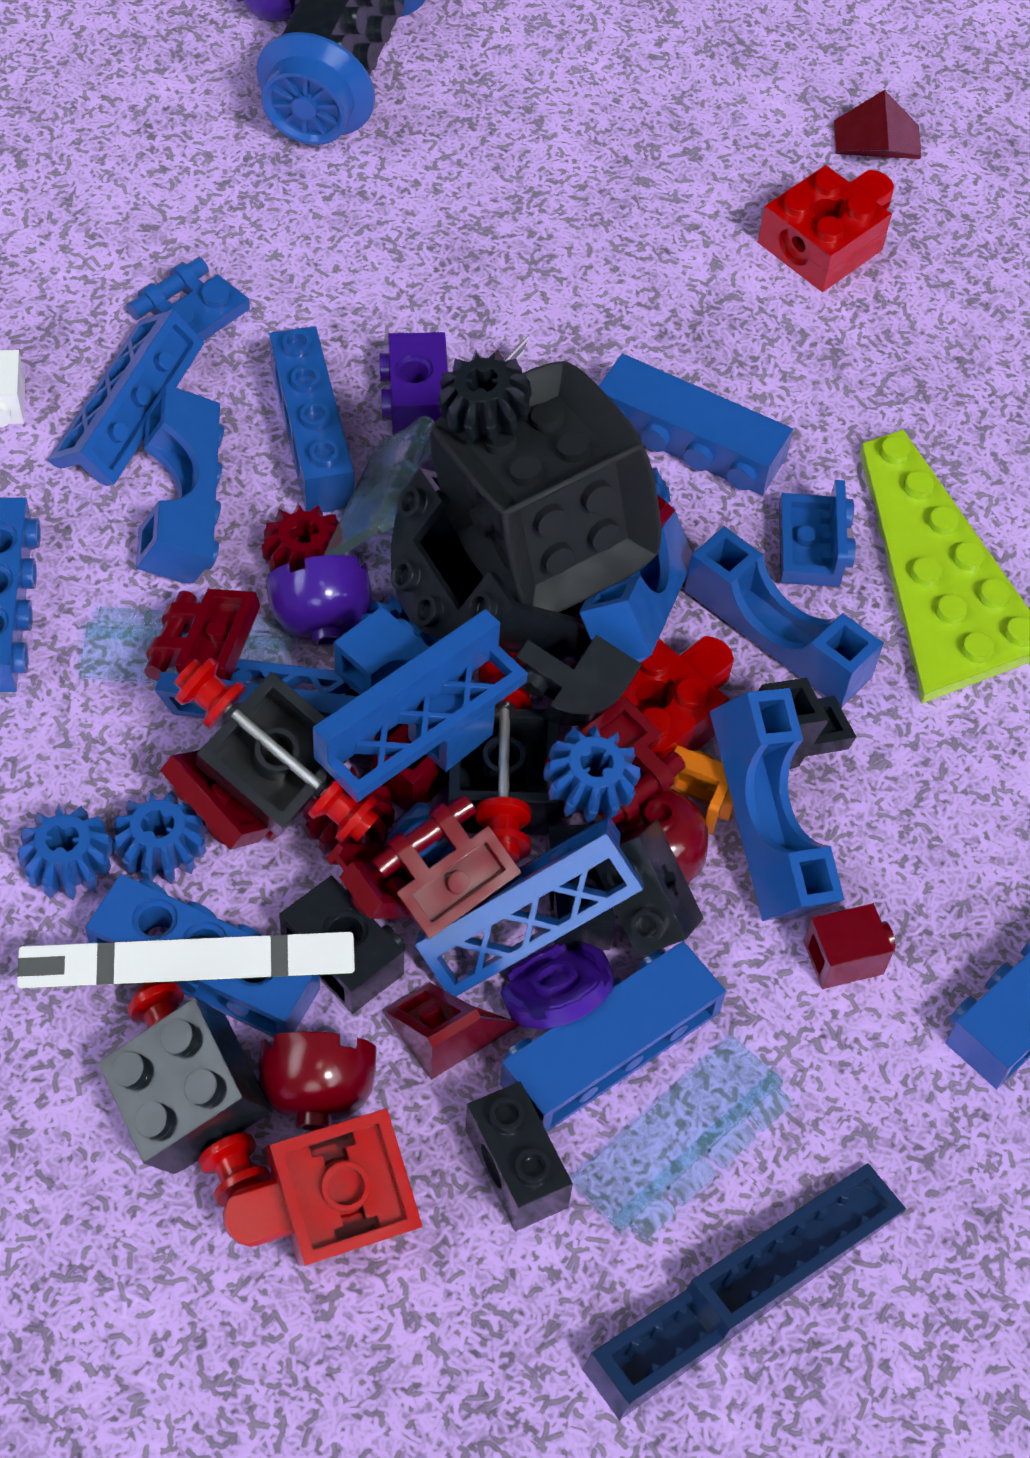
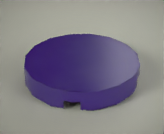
[500,943,614,1029]

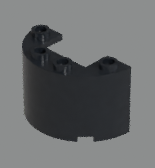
[390,467,590,659]

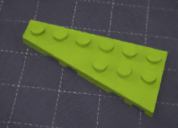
[860,429,1030,704]

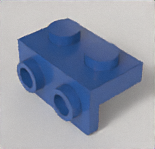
[779,480,856,587]

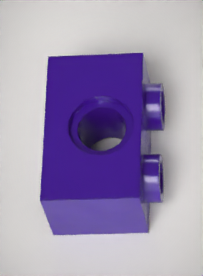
[379,332,448,435]

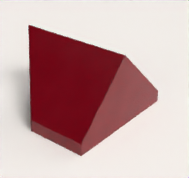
[833,90,921,159]
[383,982,519,1080]

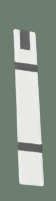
[17,932,355,988]

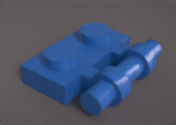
[127,257,250,341]

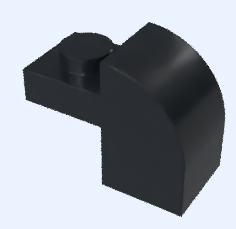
[515,635,642,726]
[758,677,857,770]

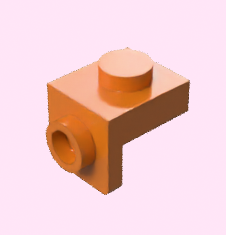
[670,745,734,835]

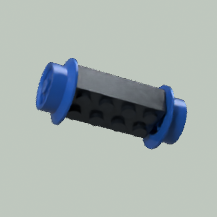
[256,0,425,145]

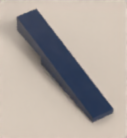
[582,1163,906,1421]

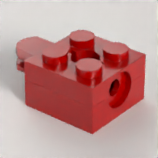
[758,165,894,292]
[579,636,734,760]
[223,1108,423,1266]

